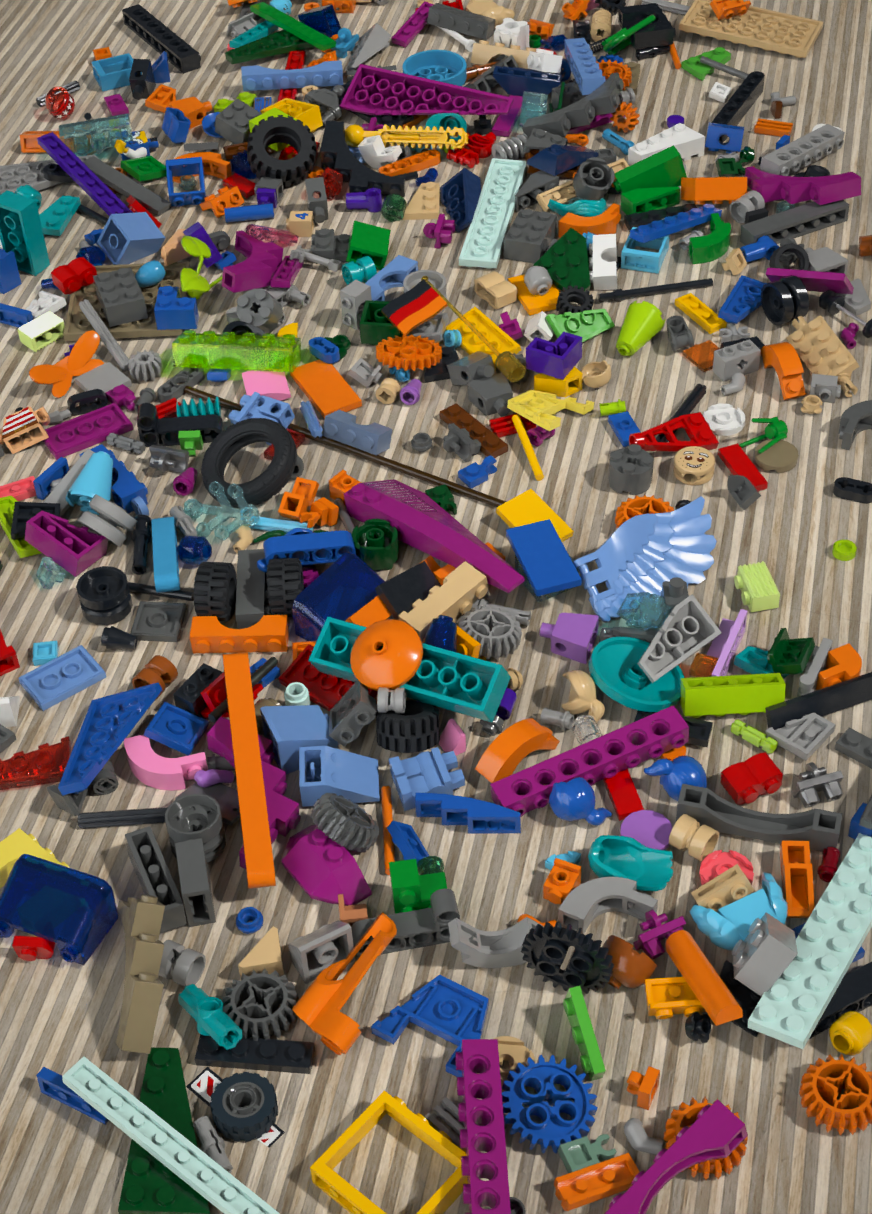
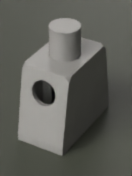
[805,247,848,275]

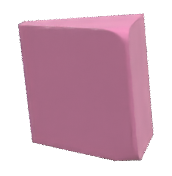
[438,719,466,755]

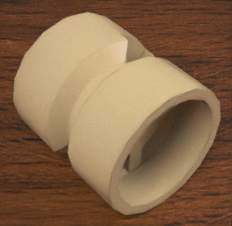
[669,814,719,862]

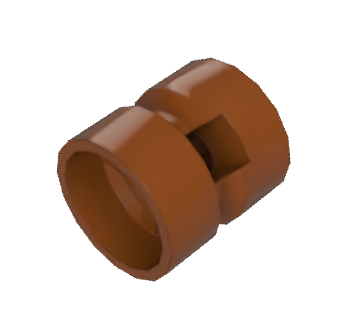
[132,655,178,700]

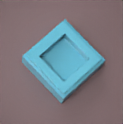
[33,641,59,666]

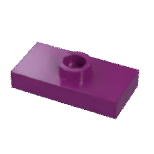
[104,94,129,118]

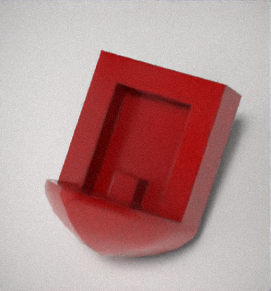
[12,922,56,961]

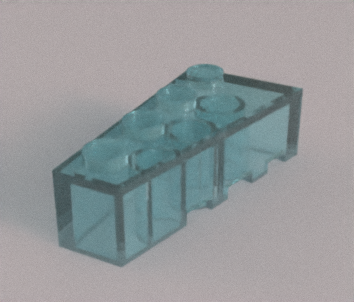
[59,113,133,157]

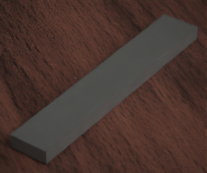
[83,156,171,216]

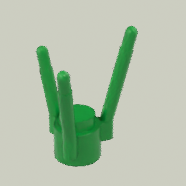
[739,417,788,454]

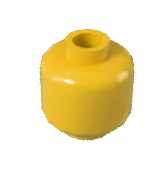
[829,1011,872,1056]

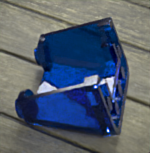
[292,552,385,642]
[0,854,119,965]

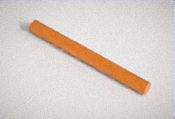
[381,786,395,875]

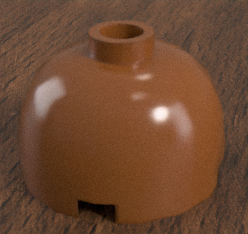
[602,935,657,990]

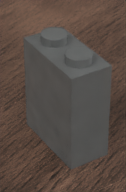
[175,838,216,927]

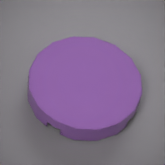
[620,810,673,851]

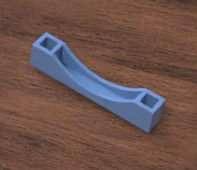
[241,61,343,91]

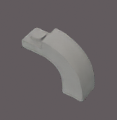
[558,877,658,934]
[448,917,544,968]

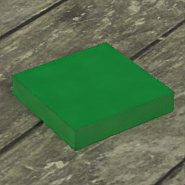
[120,156,167,182]

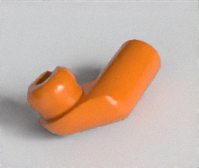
[564,133,589,147]

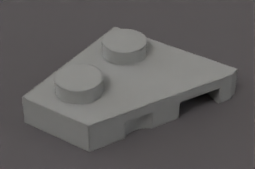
[835,278,871,316]

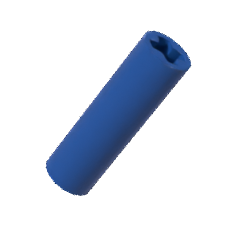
[224,203,274,223]

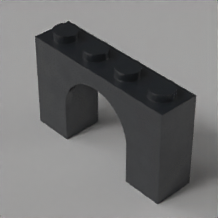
[618,3,676,49]

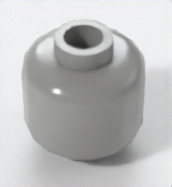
[524,266,552,295]

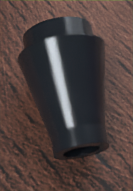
[101,626,138,650]

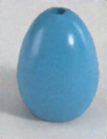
[135,260,166,287]

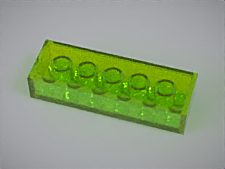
[172,330,301,372]

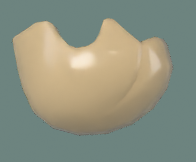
[581,360,611,388]

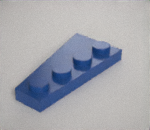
[718,275,767,324]

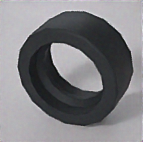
[769,243,810,271]

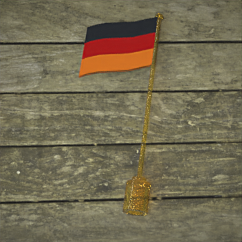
[381,276,526,382]

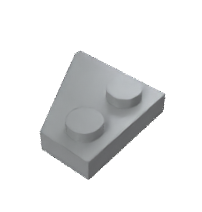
[765,713,835,761]

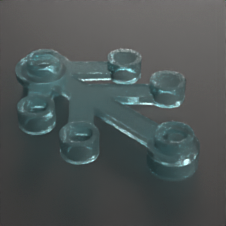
[184,481,260,540]

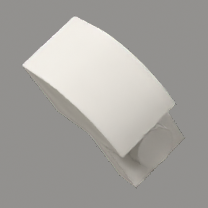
[358,135,402,169]

